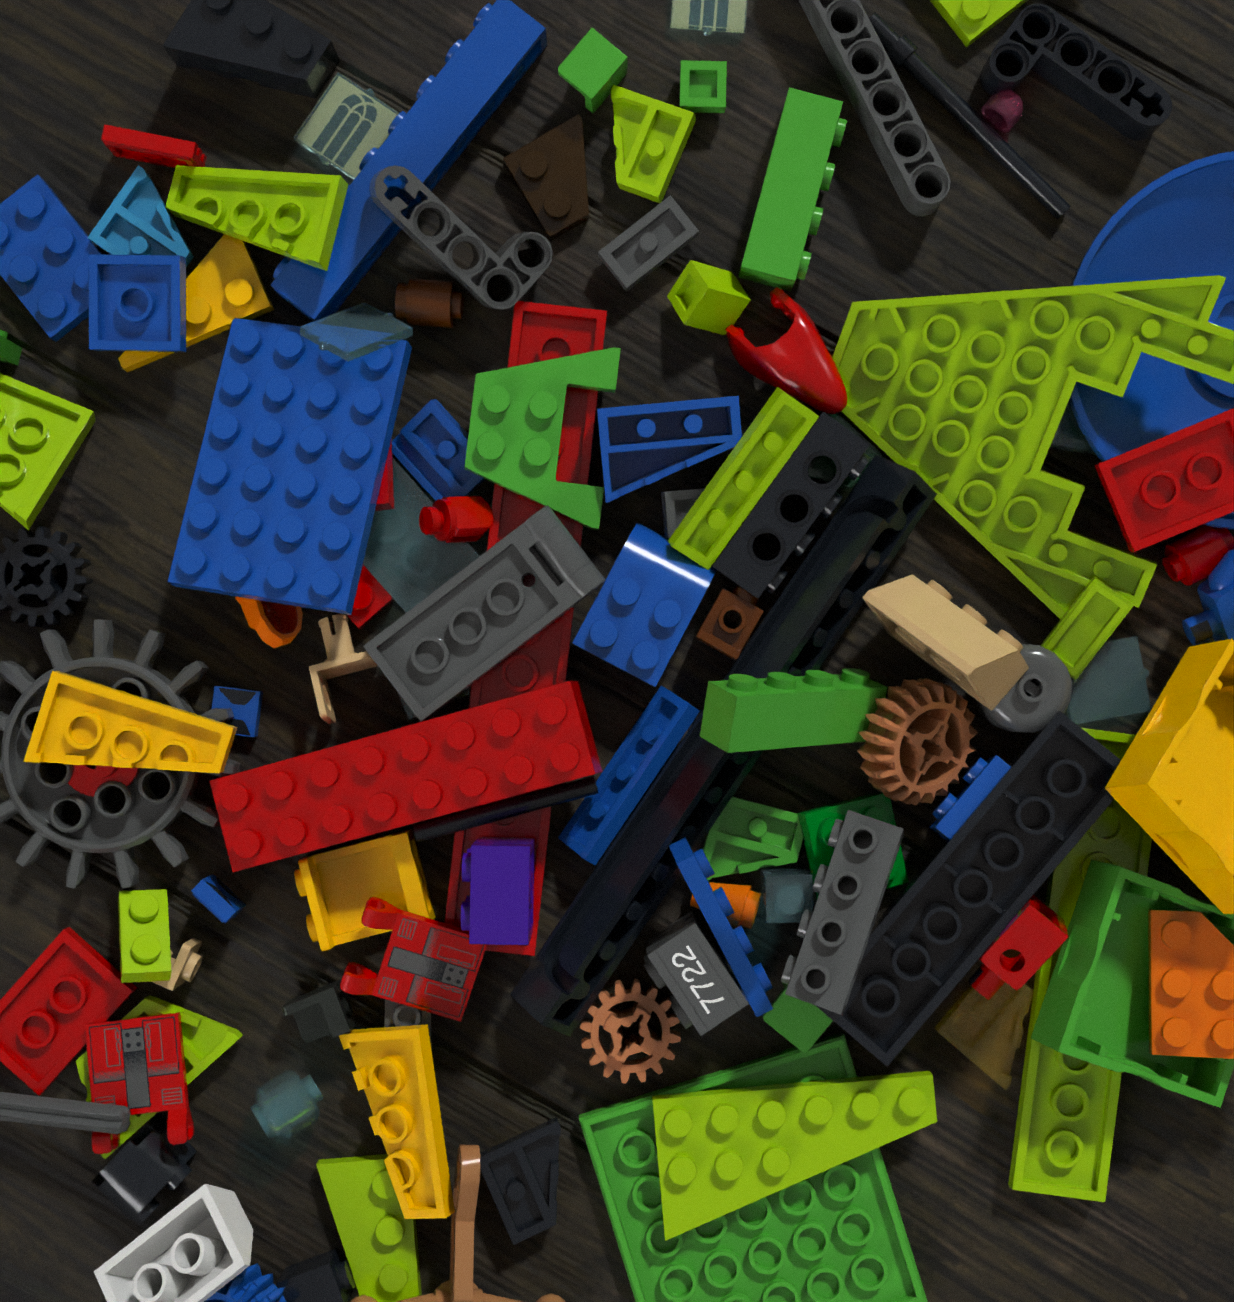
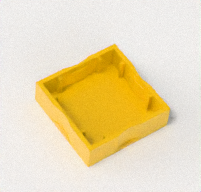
[1105,638,1234,914]

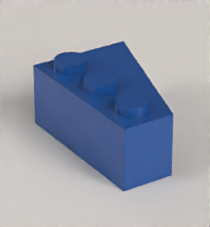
[597,396,742,503]

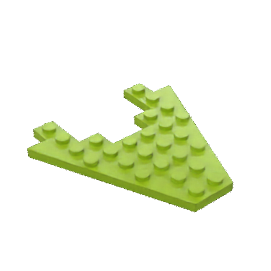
[832,275,1234,619]

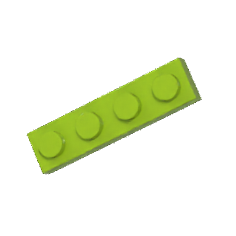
[668,387,819,570]

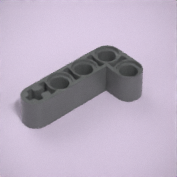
[369,165,553,310]

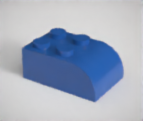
[572,523,717,687]

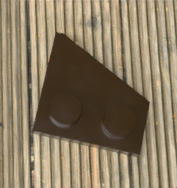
[503,114,589,241]

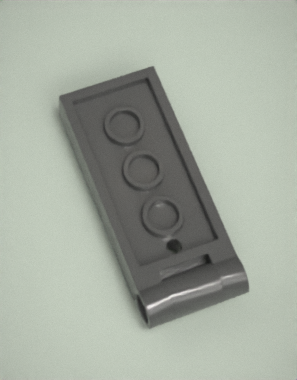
[363,505,606,722]

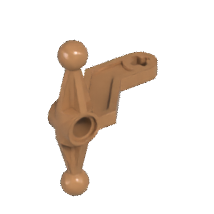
[350,1144,566,1302]

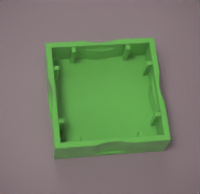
[1031,859,1234,1108]

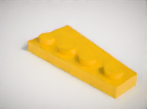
[23,671,238,773]
[339,1024,455,1219]

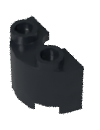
[91,1113,197,1225]

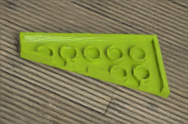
[0,373,96,530]
[652,1071,937,1241]

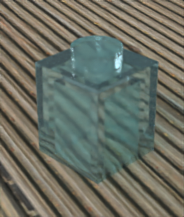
[761,869,813,923]

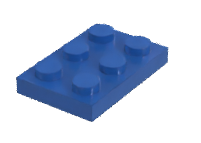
[0,174,103,342]

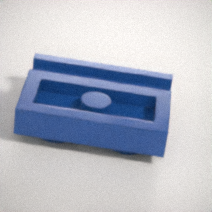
[392,399,486,501]
[929,755,1011,840]

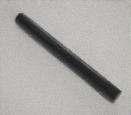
[413,776,599,843]

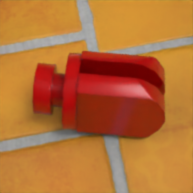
[419,496,494,543]

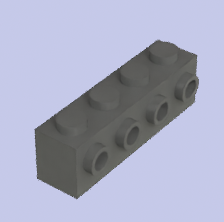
[781,810,904,1015]

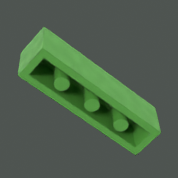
[738,87,847,292]
[700,668,887,753]

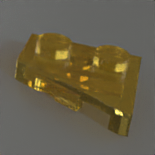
[934,982,1033,1090]

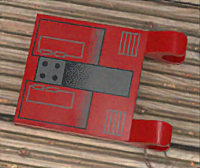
[340,897,487,1022]
[85,1012,194,1154]

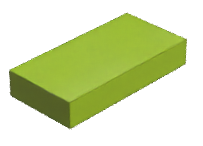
[1040,576,1134,680]

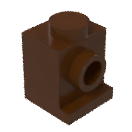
[694,585,764,660]

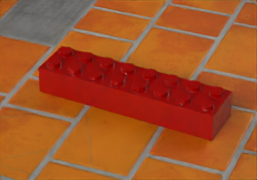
[209,681,603,872]

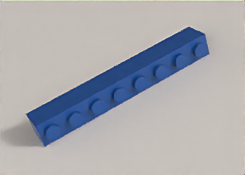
[271,0,547,329]

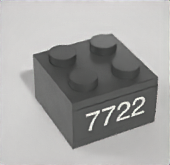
[643,911,749,1036]

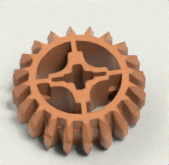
[857,678,978,805]

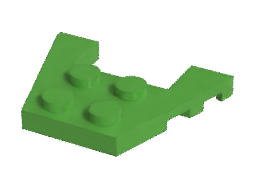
[465,347,621,530]

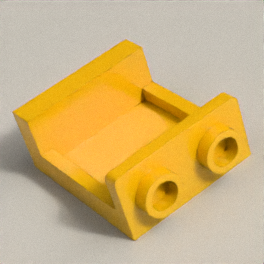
[294,829,435,951]

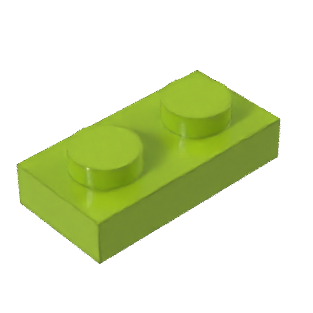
[118,889,172,983]

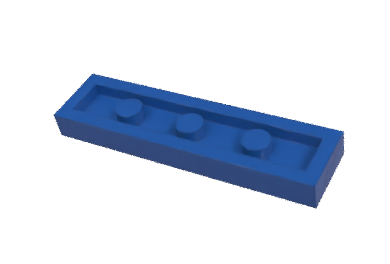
[558,685,700,865]
[669,837,773,1017]

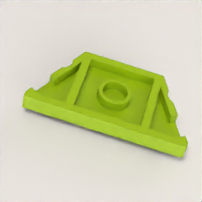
[76,995,243,1159]

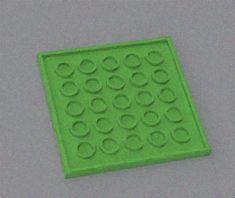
[579,1032,928,1302]

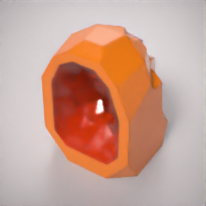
[235,596,303,648]

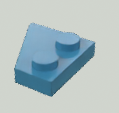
[87,165,194,267]

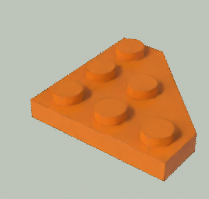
[1148,910,1234,1059]

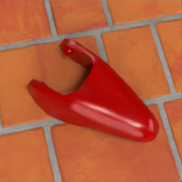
[725,287,848,414]

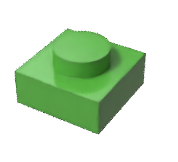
[679,60,727,113]

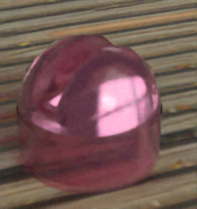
[981,90,1023,132]

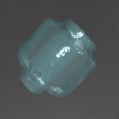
[250,1069,324,1141]

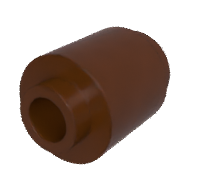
[395,278,464,328]

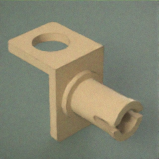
[309,614,378,724]

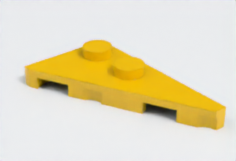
[118,234,274,372]

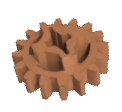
[580,979,681,1084]

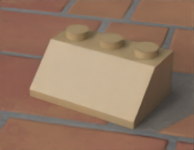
[862,574,1029,711]

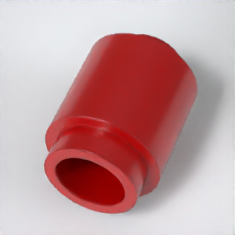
[1162,525,1234,586]

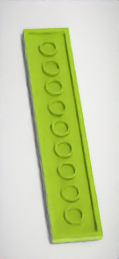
[1008,728,1152,1202]

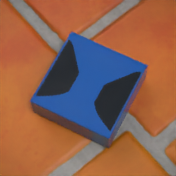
[212,686,263,737]
[191,874,246,923]

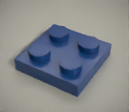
[88,254,186,352]

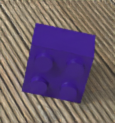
[461,837,535,945]

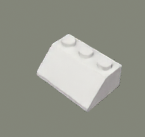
[94,1184,254,1302]

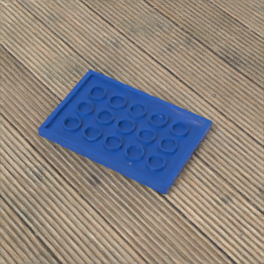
[168,318,412,615]

